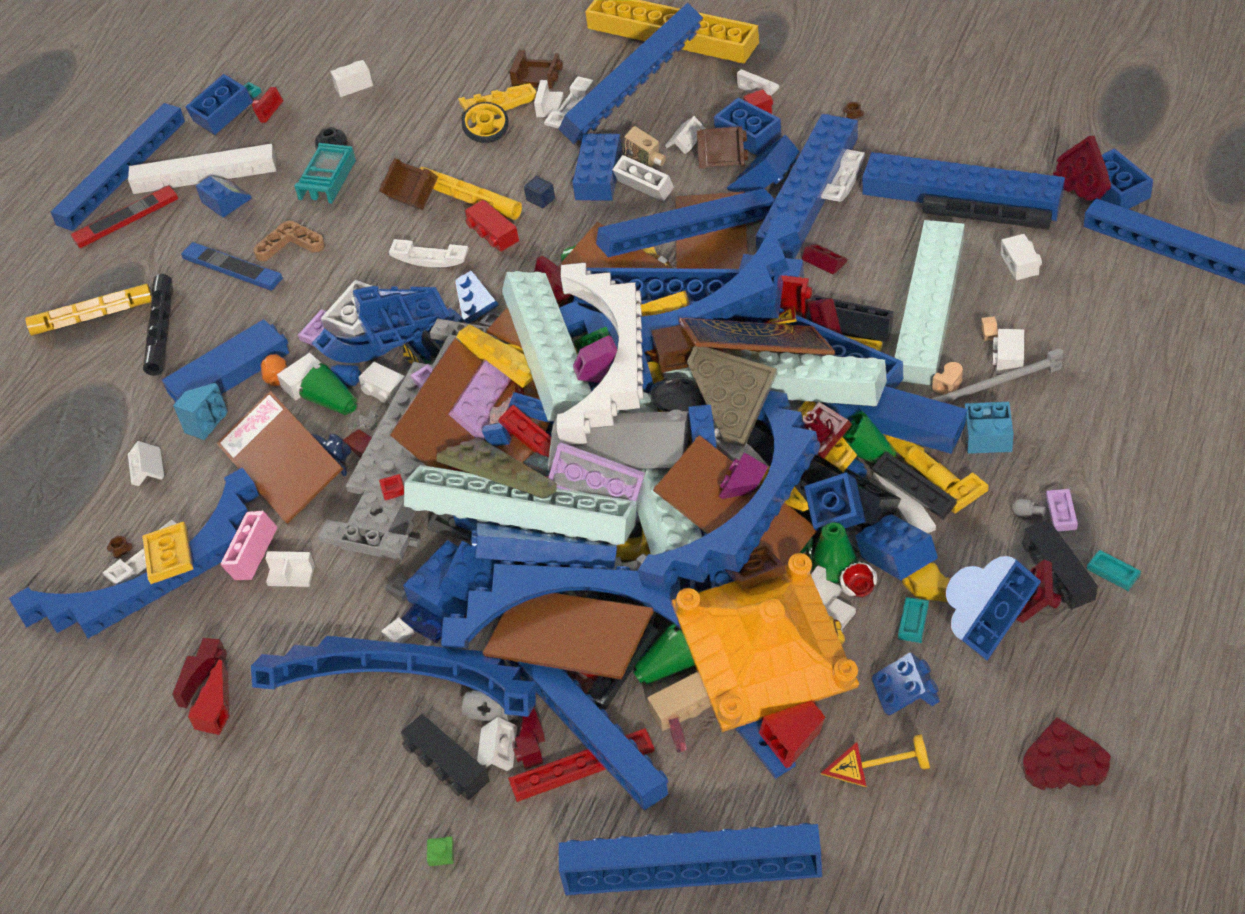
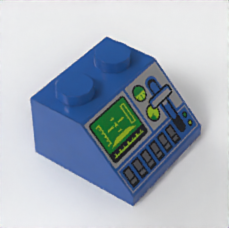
[196,176,252,218]

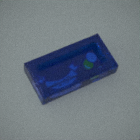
[401,603,443,643]

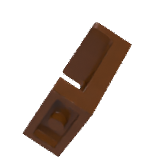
[509,50,563,89]
[697,126,748,169]
[379,158,438,211]
[651,325,695,373]

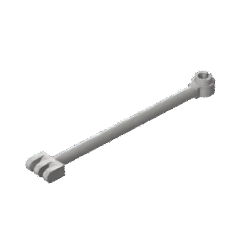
[929,349,1063,403]

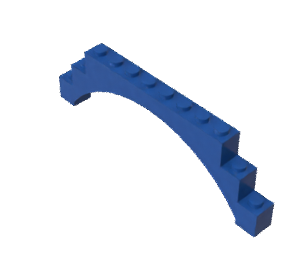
[559,212,801,352]
[638,390,820,593]
[9,468,259,639]
[441,561,683,649]
[251,636,536,717]

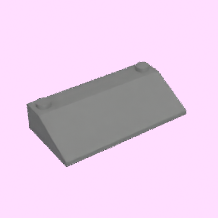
[548,410,690,470]

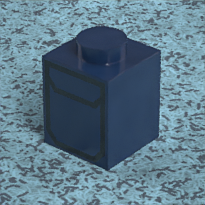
[524,176,555,208]

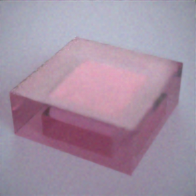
[669,717,686,753]

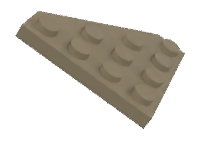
[687,346,778,448]

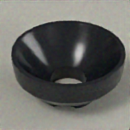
[315,127,348,150]

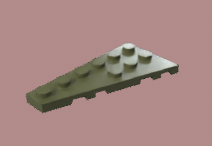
[437,437,557,498]

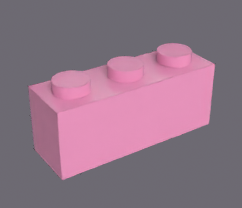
[220,511,278,580]

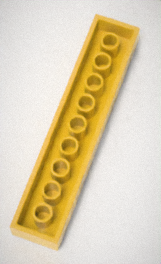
[585,0,759,64]

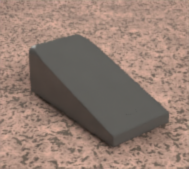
[428,513,472,541]

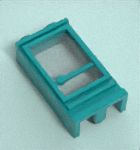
[294,143,356,204]

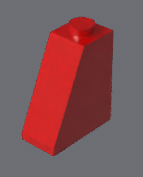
[759,700,825,768]

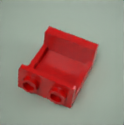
[780,275,812,320]

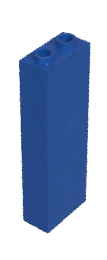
[162,319,289,402]
[824,386,968,454]
[471,523,617,569]

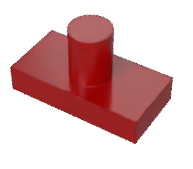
[252,87,283,123]

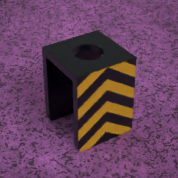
[403,330,442,365]

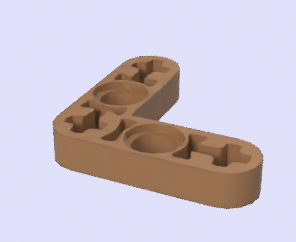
[253,221,325,261]

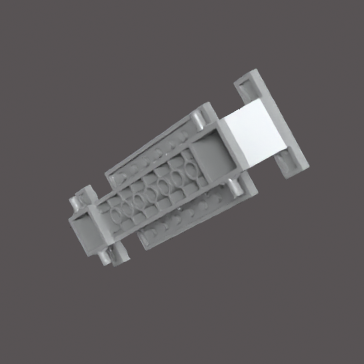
[318,319,511,559]

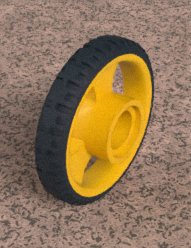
[462,102,509,143]

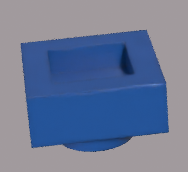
[482,423,511,447]

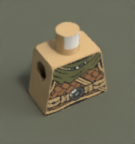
[623,126,666,167]

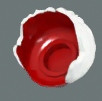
[840,562,878,597]

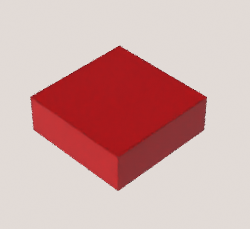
[379,474,404,500]

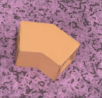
[981,317,998,341]

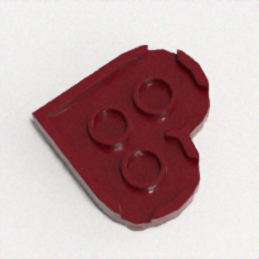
[1053,136,1111,201]
[1022,717,1111,790]

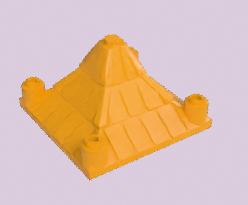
[671,553,859,732]

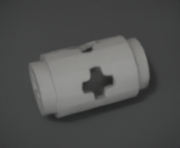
[462,691,514,722]

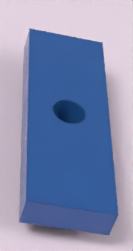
[735,720,796,779]

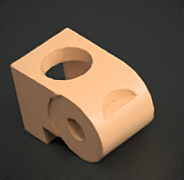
[932,362,963,395]

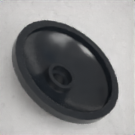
[650,378,706,418]

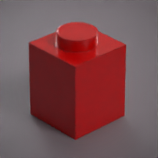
[743,89,773,114]

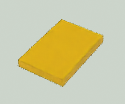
[142,522,193,584]

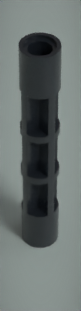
[922,194,1052,230]
[143,274,172,376]

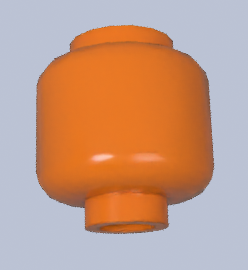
[261,355,287,386]

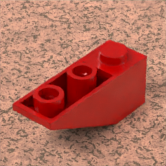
[188,659,230,735]

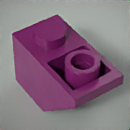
[573,336,617,383]
[719,452,768,499]

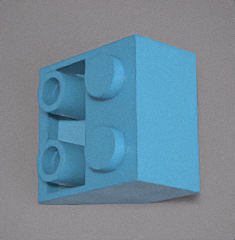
[173,383,228,440]
[965,402,1014,454]

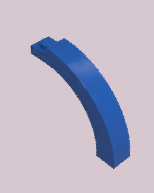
[311,328,393,363]

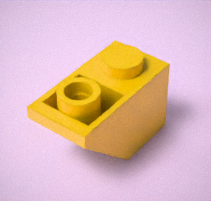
[902,562,951,602]

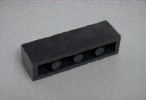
[807,295,894,342]
[1022,519,1098,610]
[401,714,490,800]

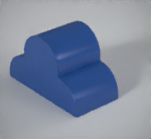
[946,556,1041,661]

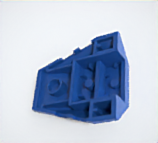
[353,286,450,351]

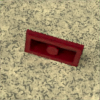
[802,244,848,274]
[808,298,842,335]

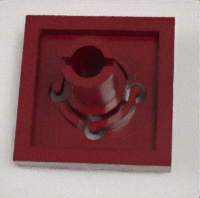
[803,402,852,459]
[1015,559,1061,623]

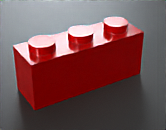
[465,200,519,252]

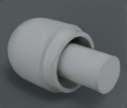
[1012,499,1045,518]

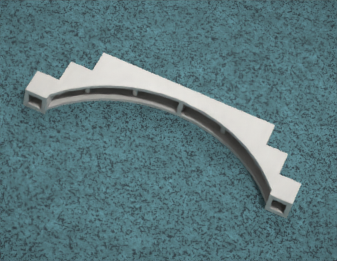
[557,263,644,445]

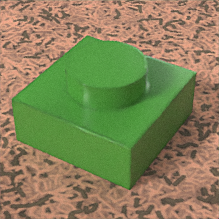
[427,837,454,866]

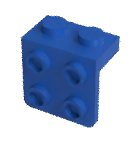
[872,652,940,715]

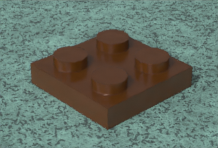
[725,546,786,590]

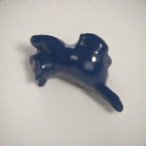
[311,434,351,476]

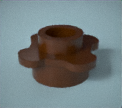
[843,102,864,119]
[107,536,133,558]

